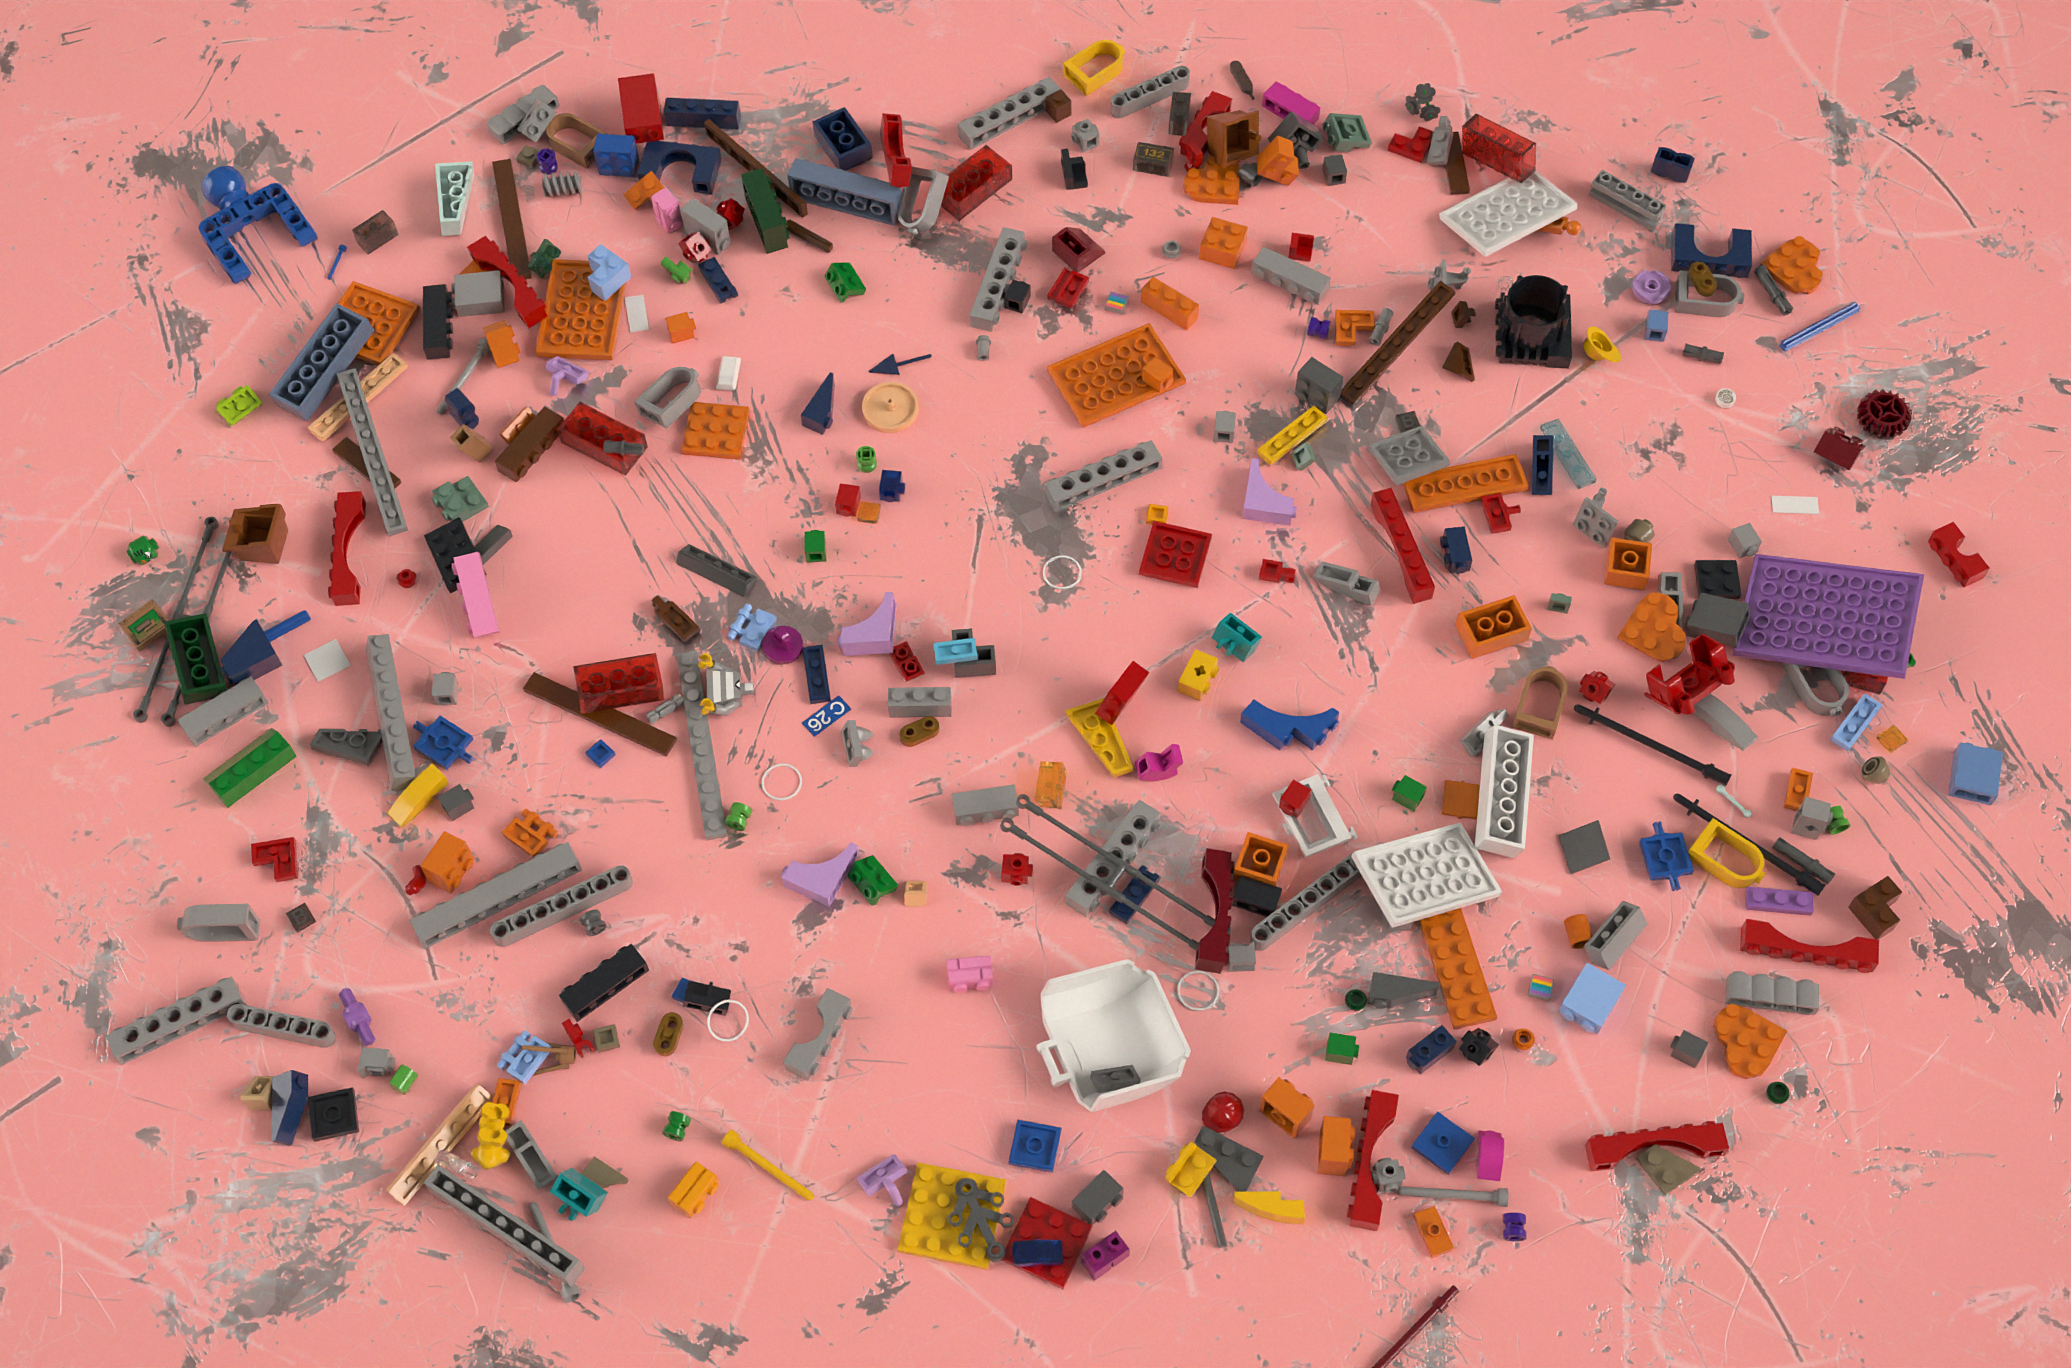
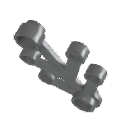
[948,1178,1014,1263]

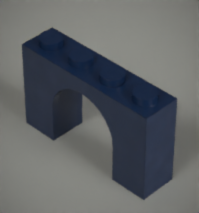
[637,140,722,195]
[1671,223,1752,278]

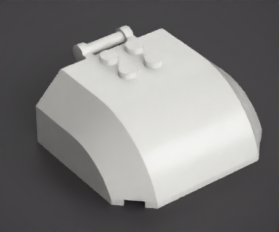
[1036,959,1191,1112]

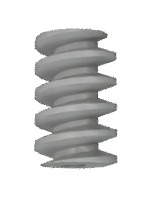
[542,170,583,197]

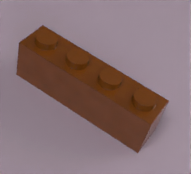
[495,406,566,483]

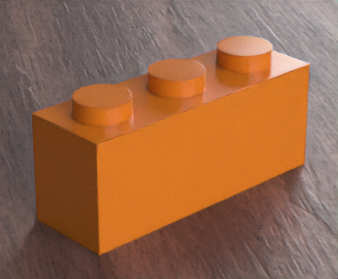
[1141,277,1199,330]

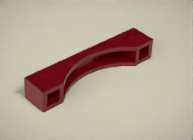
[1195,848,1235,974]

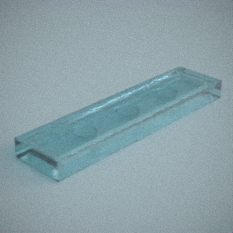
[1540,418,1597,489]

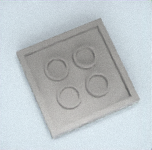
[1369,426,1450,485]

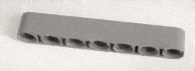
[1250,850,1362,951]
[490,865,633,947]

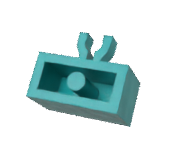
[1211,612,1262,662]
[550,1168,608,1221]

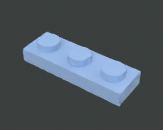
[1830,693,1883,752]

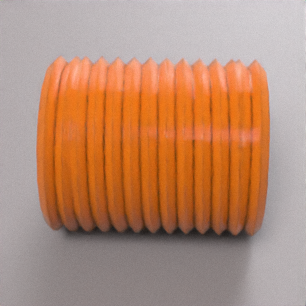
[1564,914,1593,949]

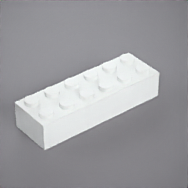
[1475,724,1534,858]

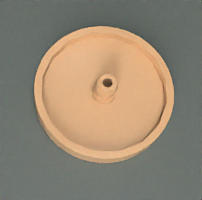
[862,382,919,433]

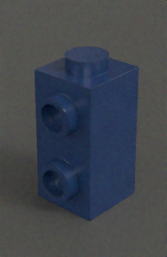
[1440,526,1473,573]
[1406,1025,1457,1075]

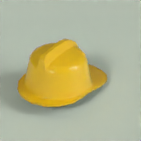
[1583,326,1622,363]

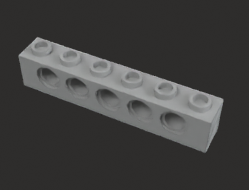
[958,76,1060,150]
[969,227,1027,332]
[1045,440,1162,512]
[1065,799,1161,917]
[106,976,246,1065]

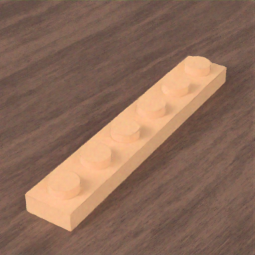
[308,353,408,442]
[386,1084,493,1206]

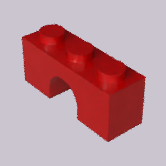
[1928,522,1990,587]

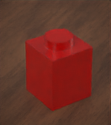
[835,483,861,517]
[1279,779,1312,818]

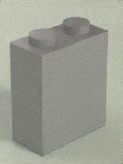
[680,198,731,255]
[451,270,505,317]

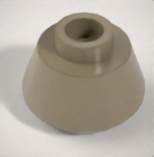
[1861,756,1890,784]

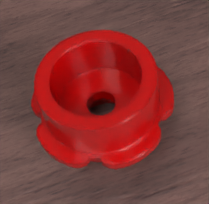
[396,569,417,588]

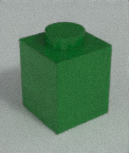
[804,530,827,563]
[1392,775,1427,812]
[1325,1032,1359,1065]

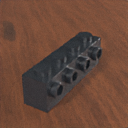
[423,284,453,360]
[559,943,649,1022]

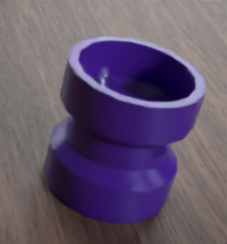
[537,149,558,175]
[1307,317,1330,340]
[1503,1212,1526,1242]

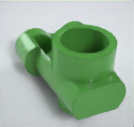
[660,257,692,284]

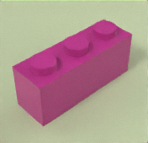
[1262,81,1320,125]

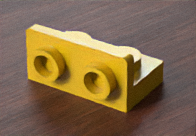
[1165,1141,1217,1198]

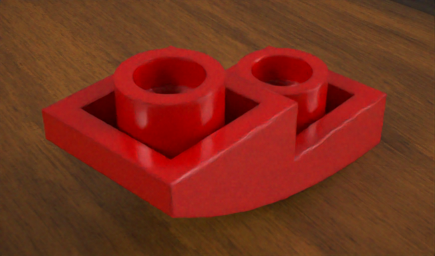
[889,641,925,682]

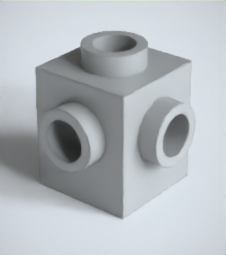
[1071,119,1099,153]
[1371,1157,1405,1193]

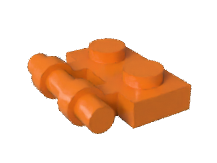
[501,808,558,858]

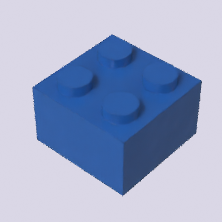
[593,133,639,177]

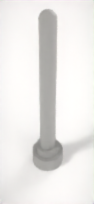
[437,338,491,415]
[1397,1186,1508,1207]
[529,1202,582,1303]

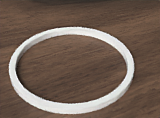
[1043,555,1081,590]
[762,764,802,801]
[1177,971,1219,1011]
[707,1000,749,1041]

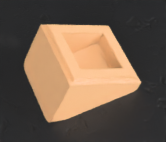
[904,881,927,907]

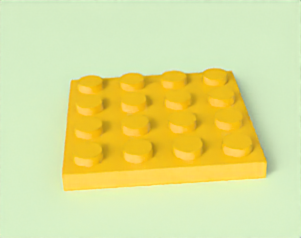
[897,1162,1007,1270]

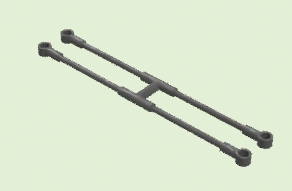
[133,516,232,727]
[1000,794,1231,950]

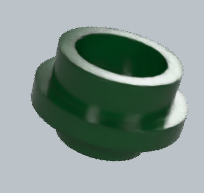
[1345,989,1367,1011]
[1766,1082,1790,1104]

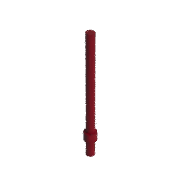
[1372,1285,1459,1368]

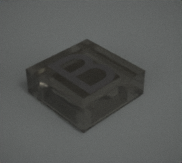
[1395,411,1420,433]
[286,903,317,933]

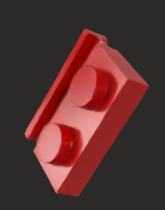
[1047,267,1089,309]

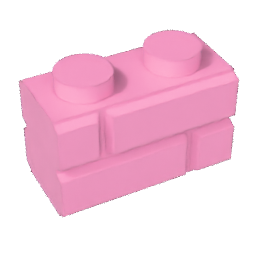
[651,188,683,233]
[947,955,993,993]

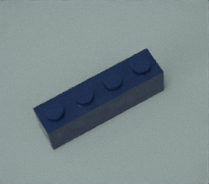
[663,97,741,130]

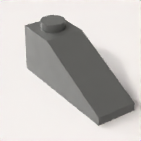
[1368,972,1439,1009]

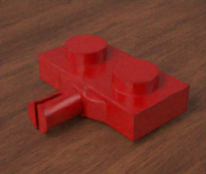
[1481,493,1521,534]

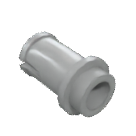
[976,335,991,361]

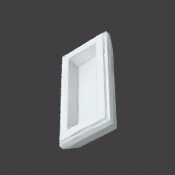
[716,356,741,391]

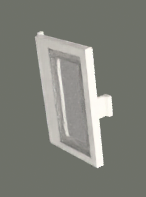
[1272,774,1358,858]

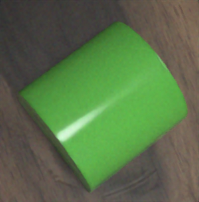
[390,1064,418,1095]

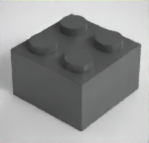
[1295,357,1343,414]

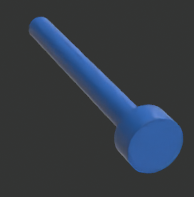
[327,244,347,280]

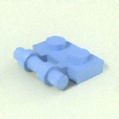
[727,603,777,652]
[496,1030,552,1084]

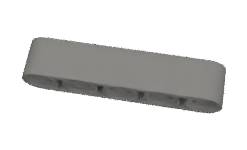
[1111,66,1190,119]
[227,1004,336,1048]

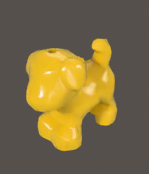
[471,1102,510,1170]

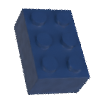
[812,107,873,171]

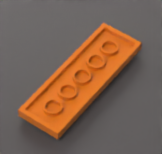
[1403,454,1529,513]
[1418,908,1497,1030]

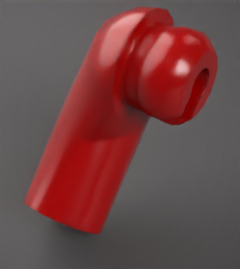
[405,865,426,895]

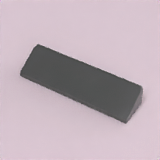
[442,525,513,581]
[676,544,757,596]

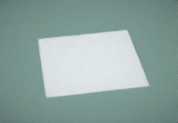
[304,639,351,682]

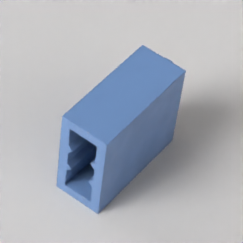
[1948,742,2003,805]

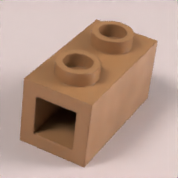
[450,424,494,463]

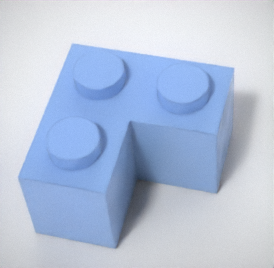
[588,244,631,301]

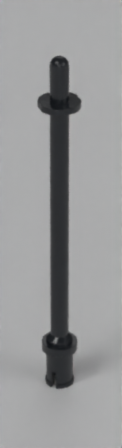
[1574,704,1732,787]
[1673,793,1826,896]

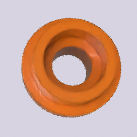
[1512,1028,1535,1051]

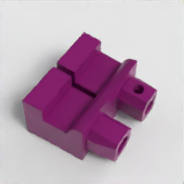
[1081,1230,1130,1281]

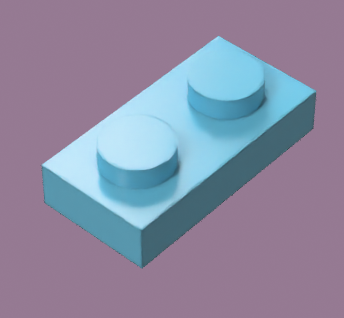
[934,638,978,665]

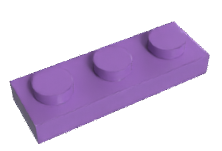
[1745,886,1814,915]

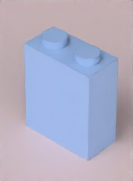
[1558,963,1626,1034]

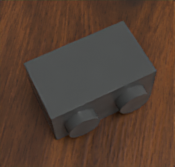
[1072,1169,1124,1225]

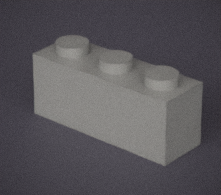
[888,687,952,718]
[952,784,1019,826]
[1584,901,1648,970]

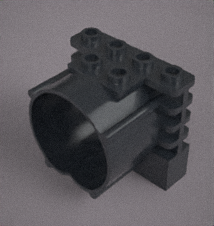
[1495,275,1572,369]

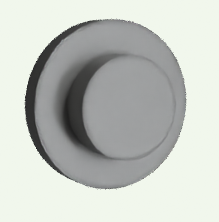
[1162,240,1181,259]

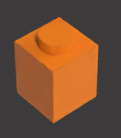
[665,312,696,344]
[1142,357,1173,392]

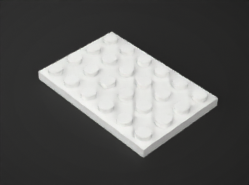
[1440,167,1577,257]
[1351,822,1502,928]

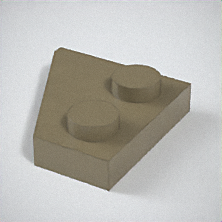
[1636,1144,1701,1196]

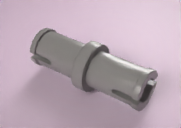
[1369,308,1394,346]

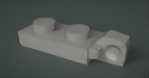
[1427,116,1454,165]
[1459,709,1509,757]

